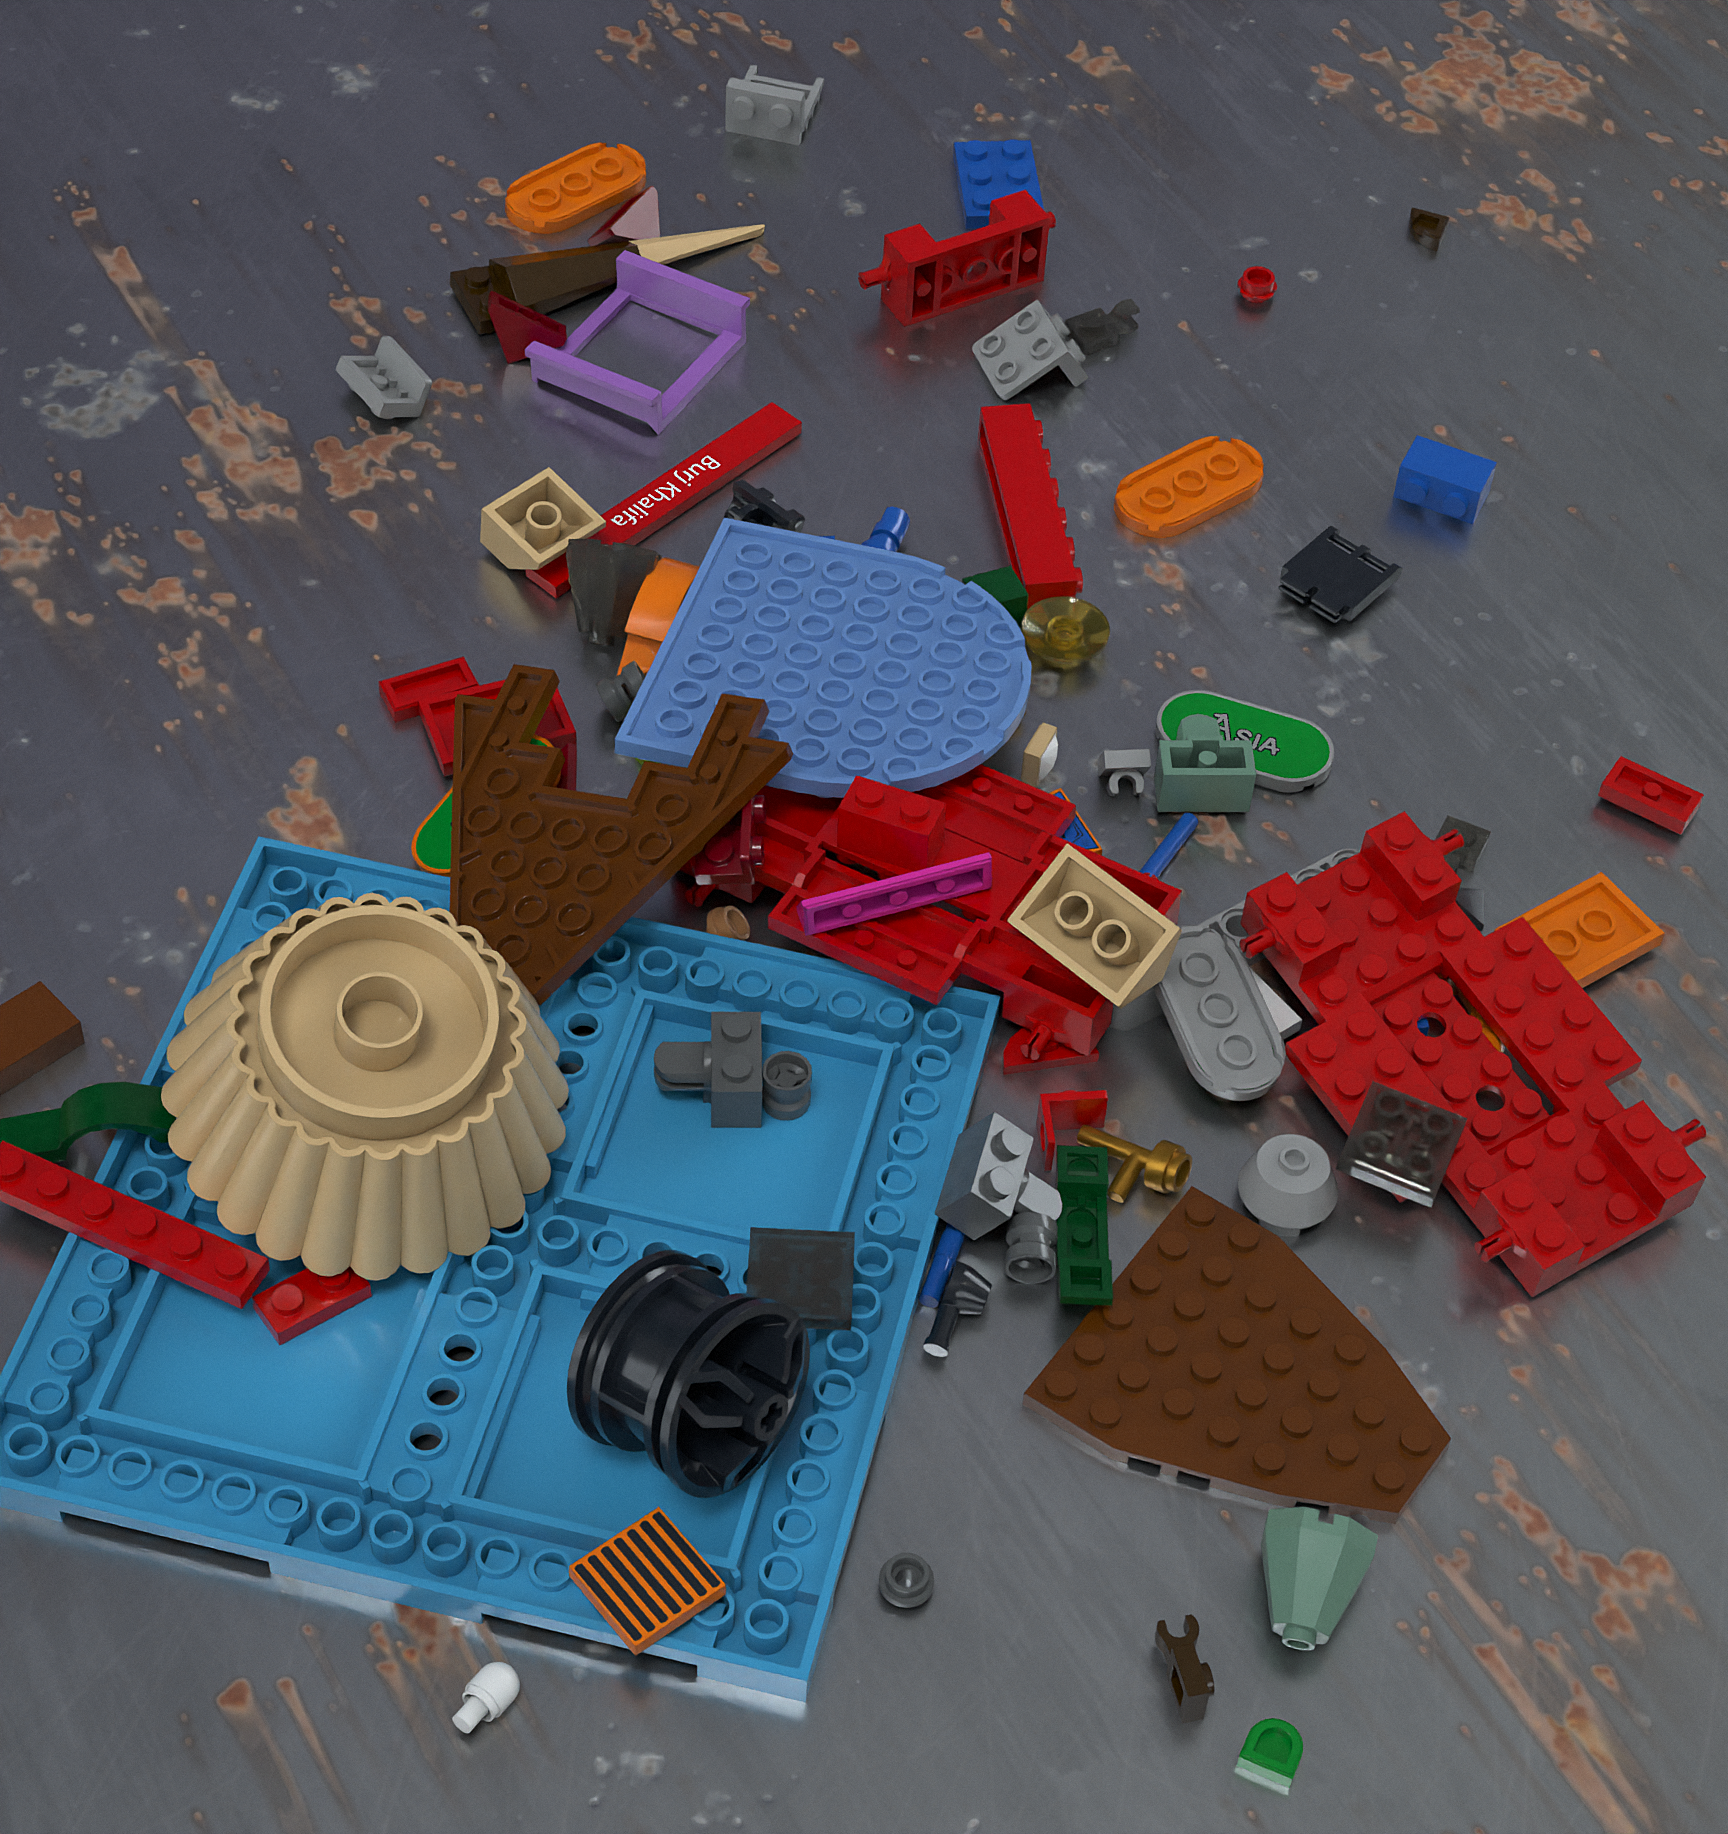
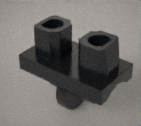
[723,479,805,533]

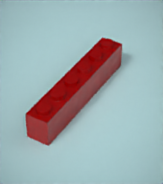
[978,403,1083,616]

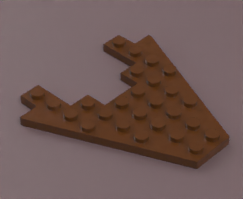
[449,664,793,1006]

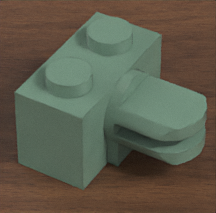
[1154,714,1256,812]

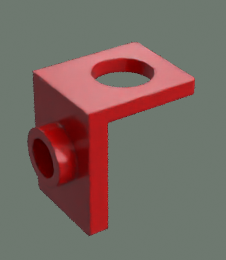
[1036,1090,1108,1171]

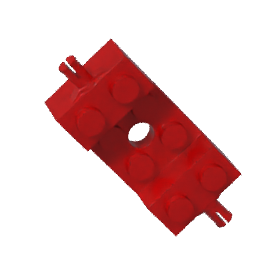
[858,190,1056,327]

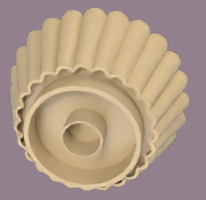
[161,893,569,1281]

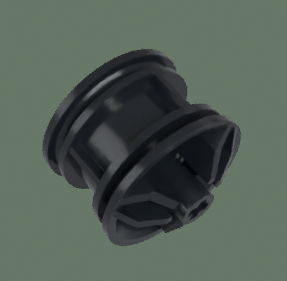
[567,1250,810,1498]

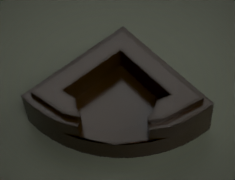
[1408,208,1450,251]

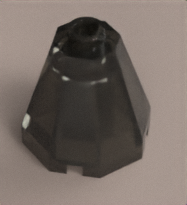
[566,539,663,647]

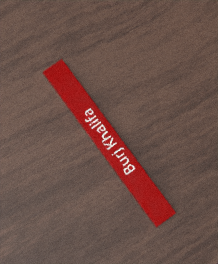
[526,402,802,598]

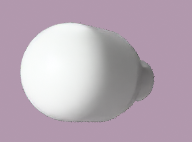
[452,1662,520,1733]

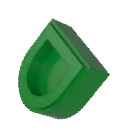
[1236,1718,1303,1788]

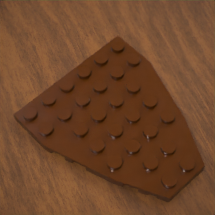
[1022,1186,1451,1524]

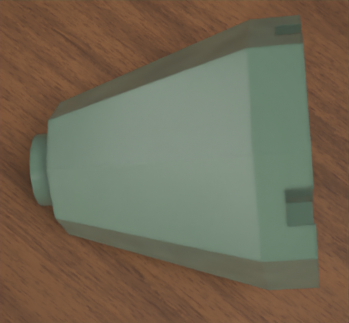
[1261,1507,1378,1651]

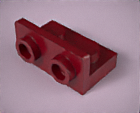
[695,794,766,885]

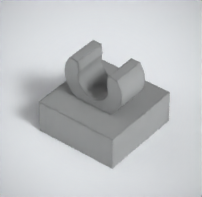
[1097,749,1151,797]

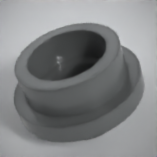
[879,1553,934,1608]

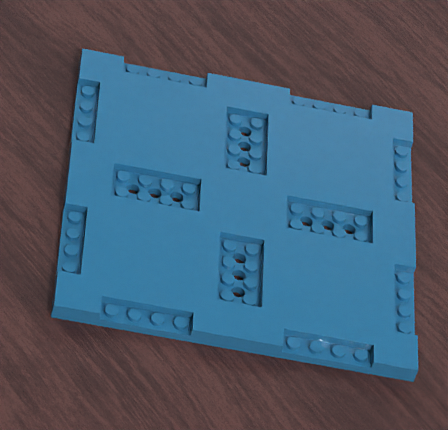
[0,836,1001,1703]

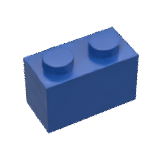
[1393,435,1497,524]

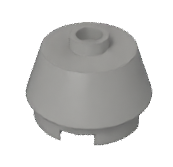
[1238,1134,1338,1236]

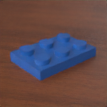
[953,139,1044,229]

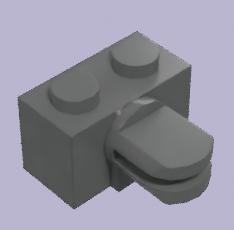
[654,1012,762,1128]
[934,1112,1062,1240]

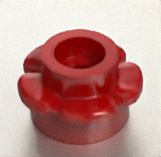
[1237,266,1277,303]

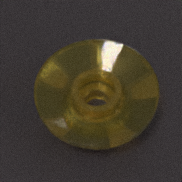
[1021,596,1110,664]

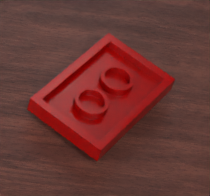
[418,679,577,776]

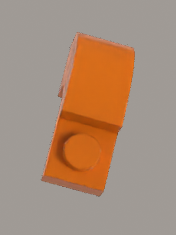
[617,557,700,676]

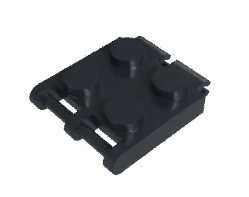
[1278,526,1403,623]

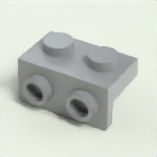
[336,336,432,419]

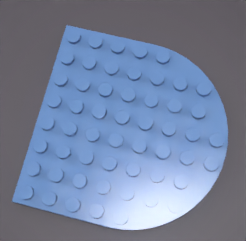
[615,518,1032,798]

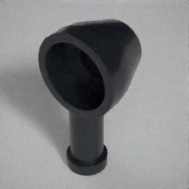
[923,1260,992,1357]

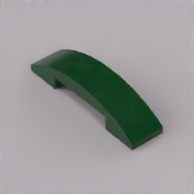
[1055,1145,1113,1306]

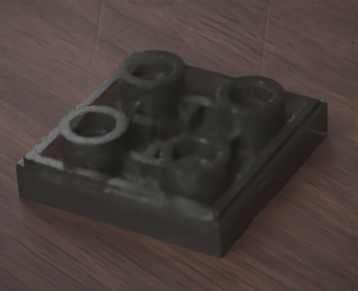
[1336,1081,1468,1208]
[746,1227,855,1330]

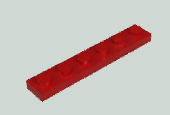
[0,1140,270,1309]

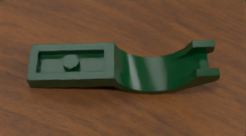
[0,1082,176,1163]

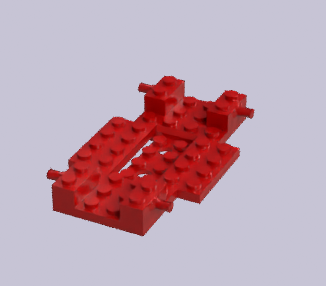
[679,764,1182,1060]
[1239,811,1706,1297]

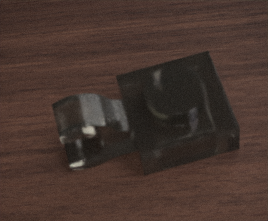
[1065,299,1140,356]
[1435,815,1491,874]

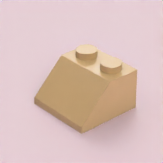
[480,467,606,570]

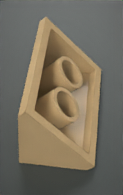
[1007,843,1182,1009]

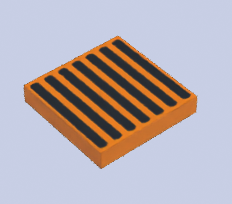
[569,1507,726,1656]

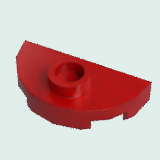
[1002,1027,1099,1075]

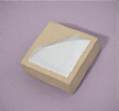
[1021,722,1058,788]

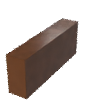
[0,981,85,1096]

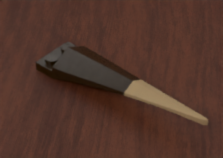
[450,224,765,334]

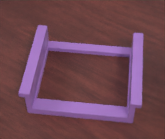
[525,250,750,436]

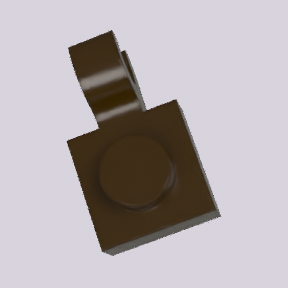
[1155,1614,1215,1724]

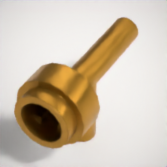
[1077,1125,1192,1203]

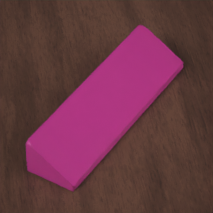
[797,852,992,936]

